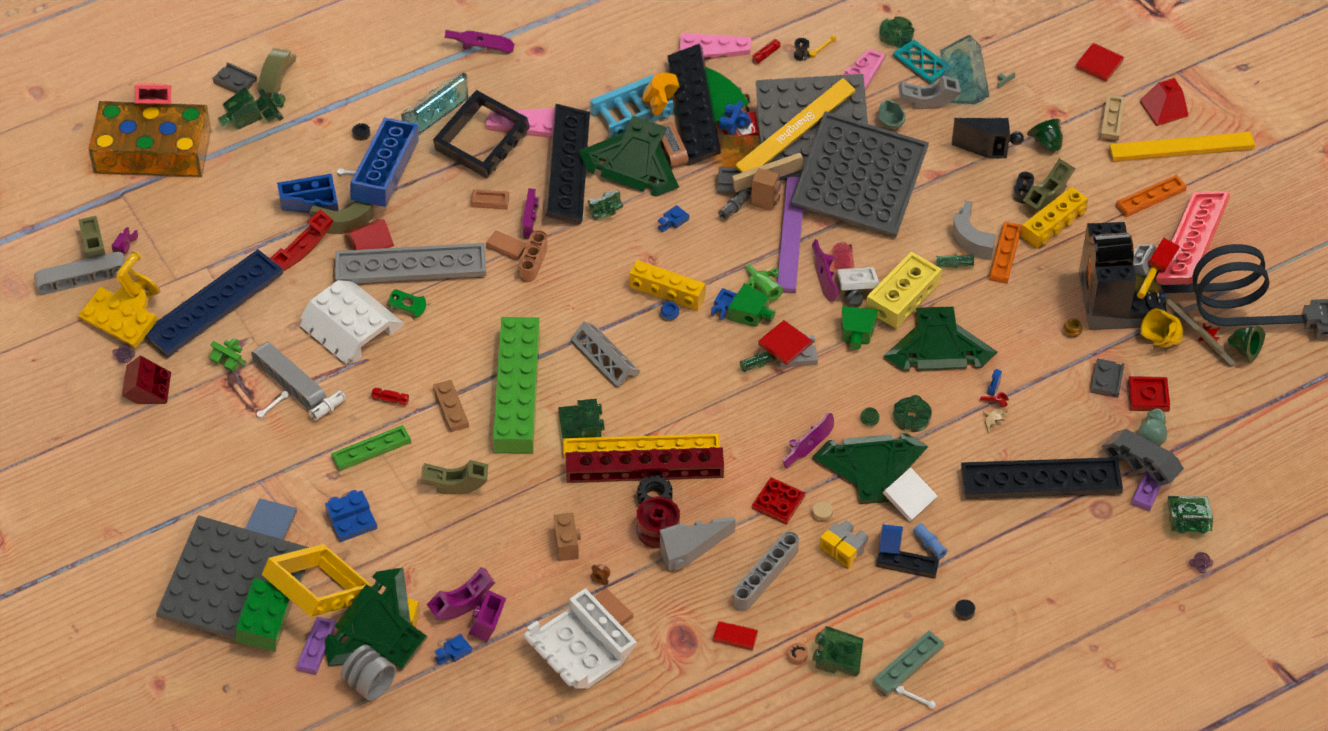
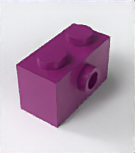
[468,590,507,642]

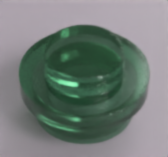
[860,407,880,426]

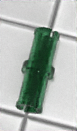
[936,253,974,268]
[740,351,777,372]

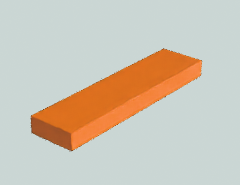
[1116,175,1187,217]
[989,221,1022,284]

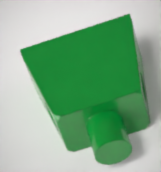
[728,283,776,326]
[841,306,878,350]

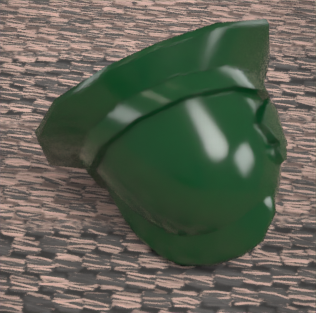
[1027,119,1063,151]
[1228,326,1266,362]

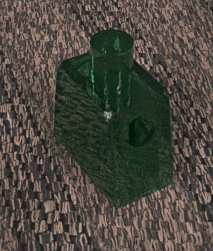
[217,87,263,130]

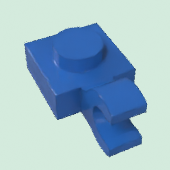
[658,205,689,232]
[435,634,472,665]

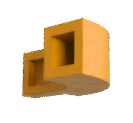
[643,73,679,116]

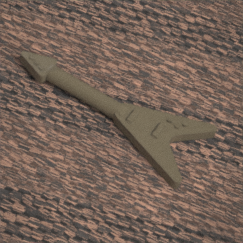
[1166,298,1236,366]

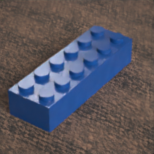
[350,117,419,207]

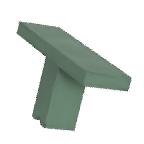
[997,73,1015,89]

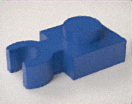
[711,288,737,320]

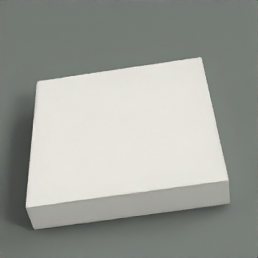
[837,267,879,290]
[883,468,938,522]

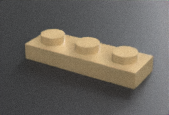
[1101,95,1125,141]

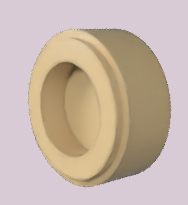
[813,501,833,522]

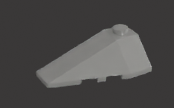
[660,517,735,572]

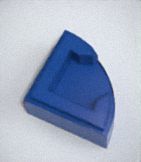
[987,369,1002,396]

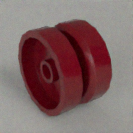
[637,497,680,548]

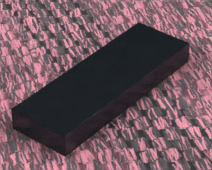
[876,551,940,579]

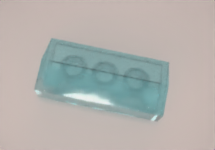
[940,34,990,104]
[401,73,469,135]

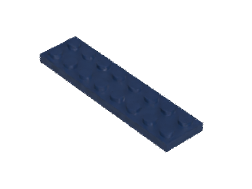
[145,249,283,357]

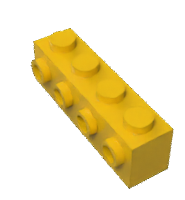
[1021,187,1088,249]
[629,260,706,311]

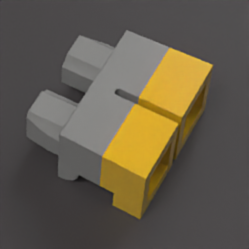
[819,520,868,569]

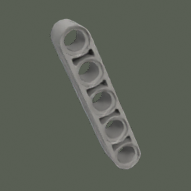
[34,252,126,295]
[251,341,326,410]
[733,531,799,611]

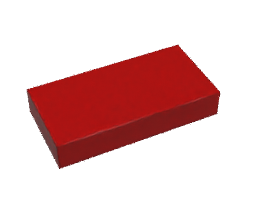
[1148,237,1180,272]
[713,621,758,650]

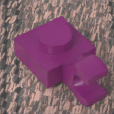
[112,227,138,254]

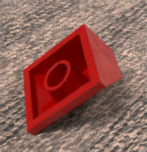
[1140,78,1189,126]

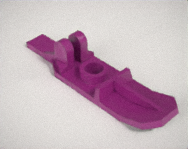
[444,30,514,54]
[812,239,839,301]
[782,413,834,468]

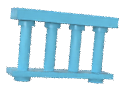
[590,75,673,138]

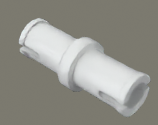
[309,390,346,421]

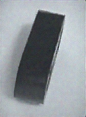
[1014,172,1034,203]

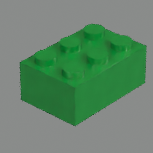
[236,578,293,652]

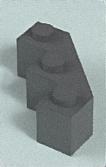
[1101,429,1184,486]

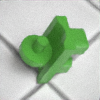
[209,338,246,372]

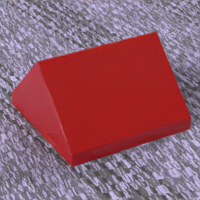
[344,219,394,250]

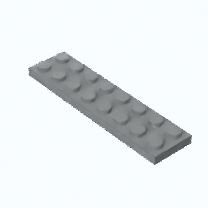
[335,243,486,283]

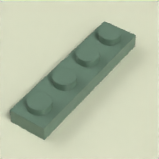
[872,631,944,696]

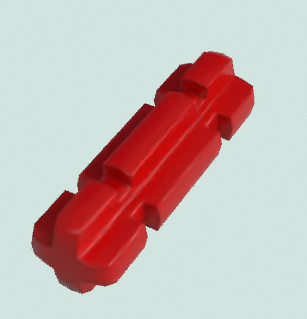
[752,39,781,64]
[371,387,409,405]

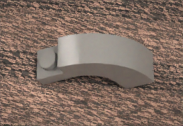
[953,201,996,260]

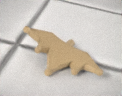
[984,409,1008,432]

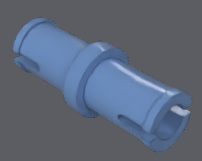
[913,523,948,559]

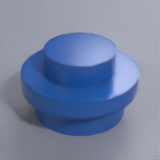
[660,302,679,320]

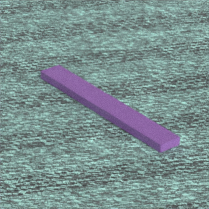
[778,177,803,293]

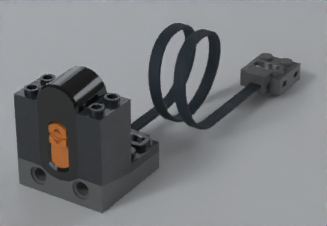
[1079,222,1328,339]

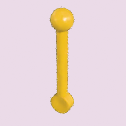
[809,35,837,58]

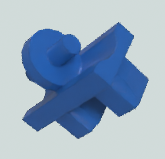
[719,101,751,137]

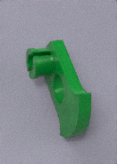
[387,289,426,319]

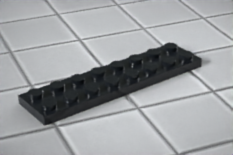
[667,43,721,166]
[545,104,590,224]
[961,457,1123,499]

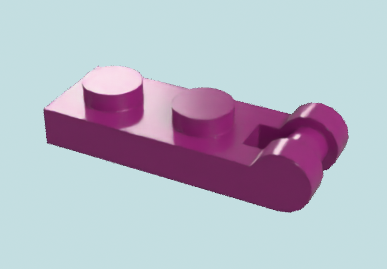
[522,188,539,239]

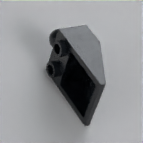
[951,118,1024,158]

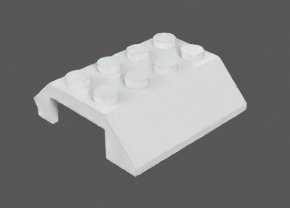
[300,280,404,364]
[523,588,637,689]

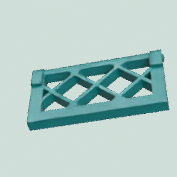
[893,39,952,84]

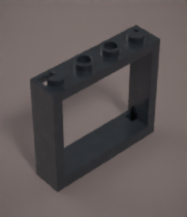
[433,90,530,178]

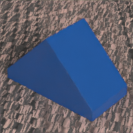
[879,524,903,554]

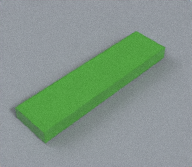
[331,425,411,471]

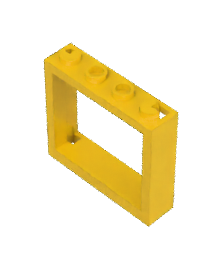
[262,544,373,618]

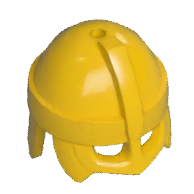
[1140,308,1184,348]

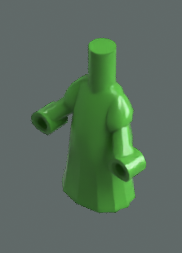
[745,264,783,303]

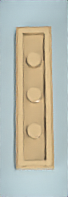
[732,153,803,192]

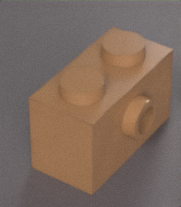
[751,168,781,211]
[554,513,581,561]

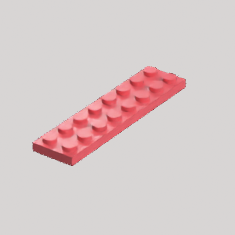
[1156,191,1230,285]

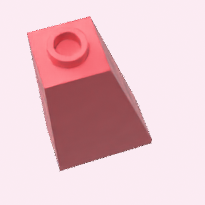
[134,82,171,104]

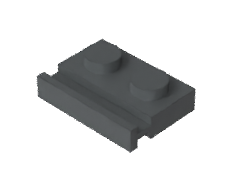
[213,62,257,96]
[717,167,752,195]
[1091,359,1125,398]

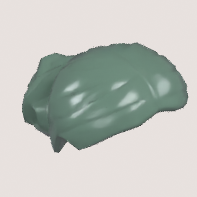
[879,100,906,130]
[1138,409,1167,446]

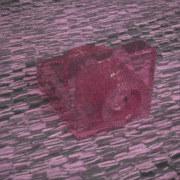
[832,242,854,269]

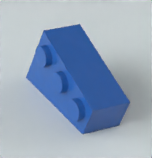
[277,173,339,213]

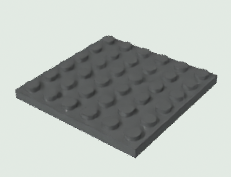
[756,74,868,181]
[791,111,929,238]
[156,515,309,640]

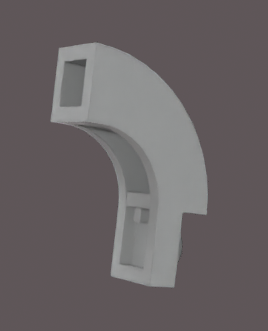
[898,76,960,109]

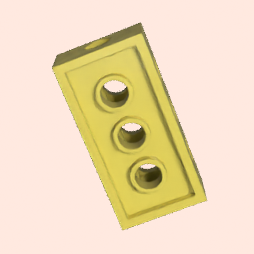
[866,251,942,329]

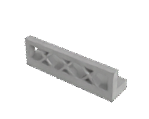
[571,321,640,387]

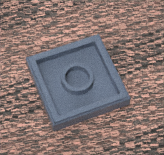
[245,498,297,540]

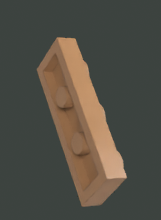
[433,380,469,432]

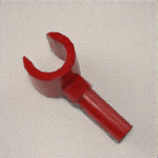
[980,392,1009,407]

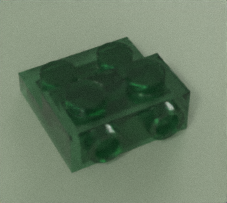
[558,398,605,442]
[1167,496,1213,534]
[812,626,864,677]

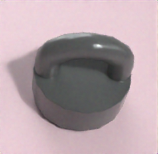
[844,289,863,308]

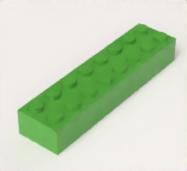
[493,317,540,454]

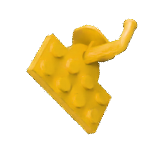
[78,251,160,348]

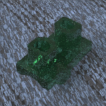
[254,89,286,122]
[588,190,623,220]

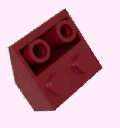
[122,355,171,404]

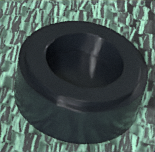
[352,123,371,141]
[955,599,975,620]

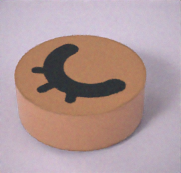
[787,643,808,664]

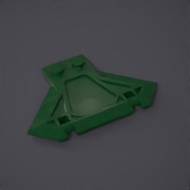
[579,115,679,197]
[884,306,998,371]
[812,433,928,505]
[325,567,428,670]

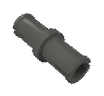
[718,190,750,220]

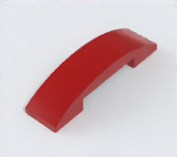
[270,209,333,271]

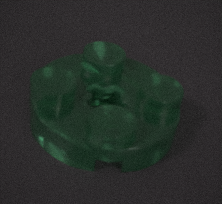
[879,16,914,48]
[893,395,932,432]

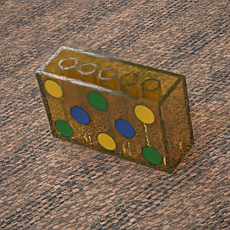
[88,101,211,178]

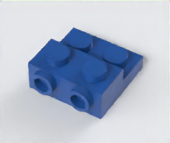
[325,490,378,542]

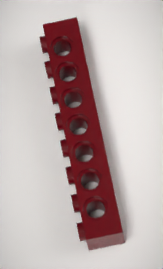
[566,447,724,483]

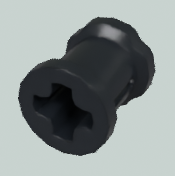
[794,38,810,61]

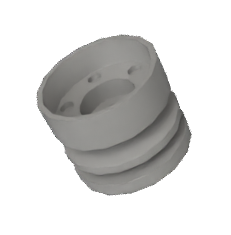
[340,645,396,701]

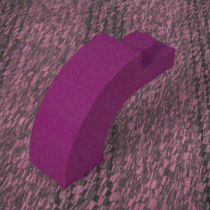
[427,567,495,620]

